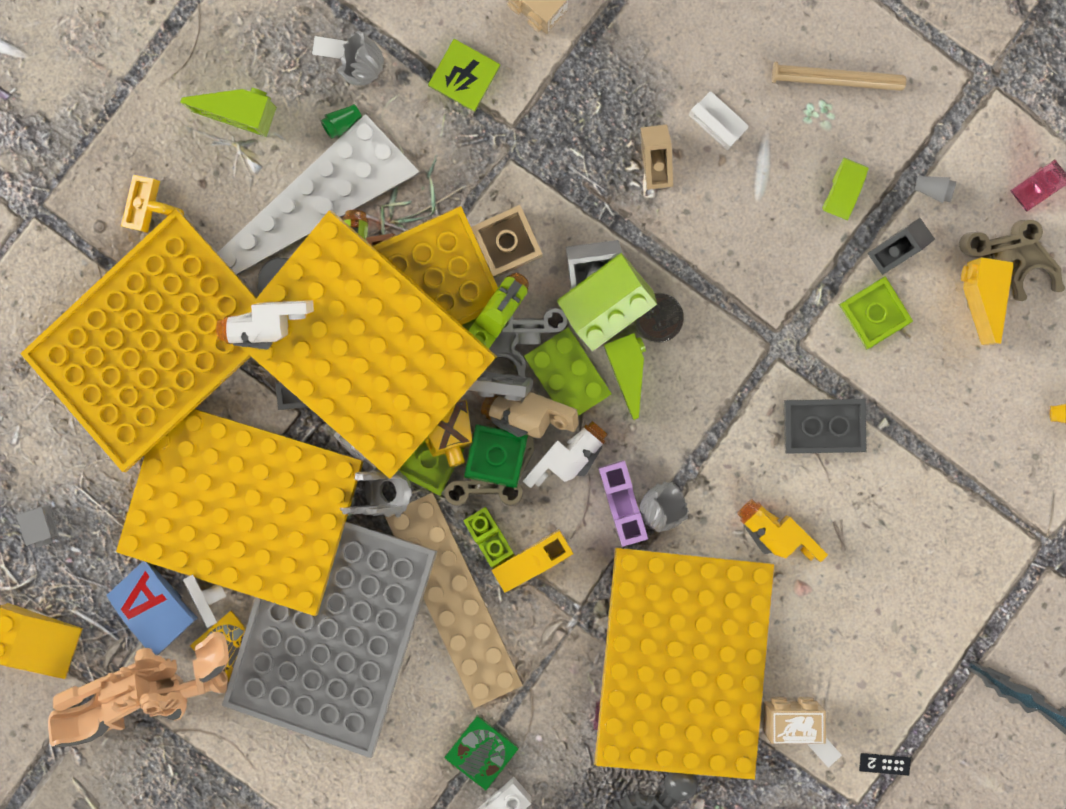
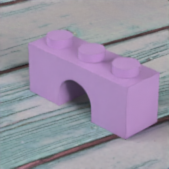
[598,460,648,547]

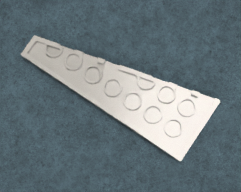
[217,114,420,276]

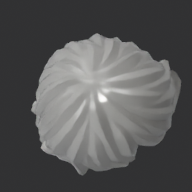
[337,31,384,86]
[639,481,689,532]

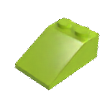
[180,88,277,137]

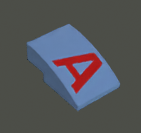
[106,561,198,655]

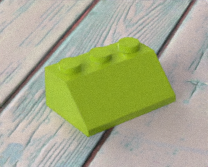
[557,253,657,351]

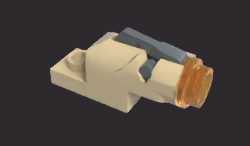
[481,392,579,438]

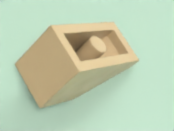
[640,124,673,190]

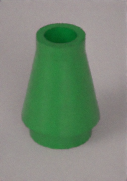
[320,104,362,139]

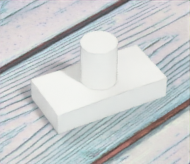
[183,575,226,628]

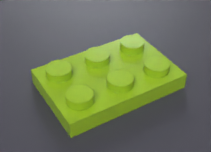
[524,327,612,416]

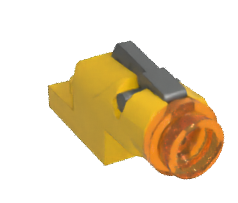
[737,499,828,562]

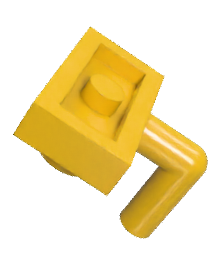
[121,175,184,233]

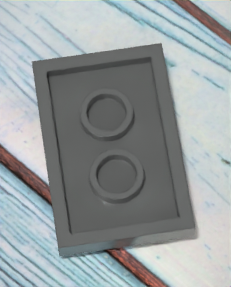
[784,399,867,454]

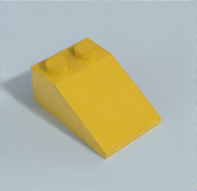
[961,257,1014,346]
[0,603,83,679]

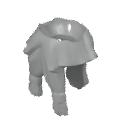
[340,468,412,518]

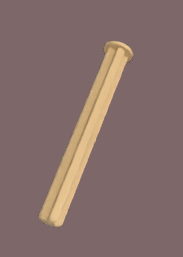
[772,62,906,91]

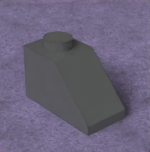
[867,218,935,275]

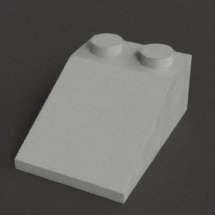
[566,240,629,326]

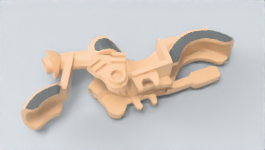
[48,632,229,747]

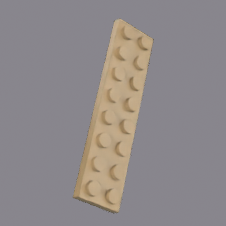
[384,492,523,708]

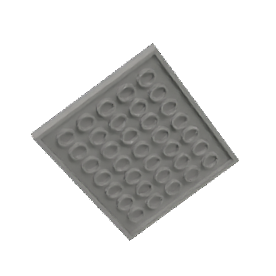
[222,521,438,758]

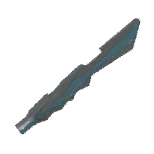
[967,661,1066,735]

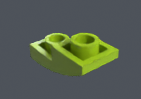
[822,157,869,221]
[463,507,515,569]

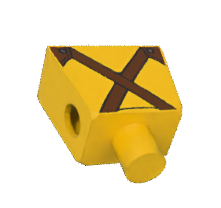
[424,399,472,467]

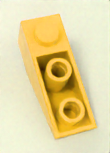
[491,529,574,593]

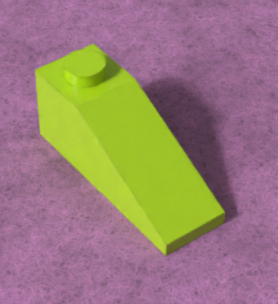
[603,333,646,420]

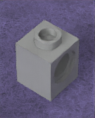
[16,505,59,548]

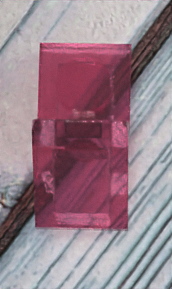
[1011,159,1066,212]

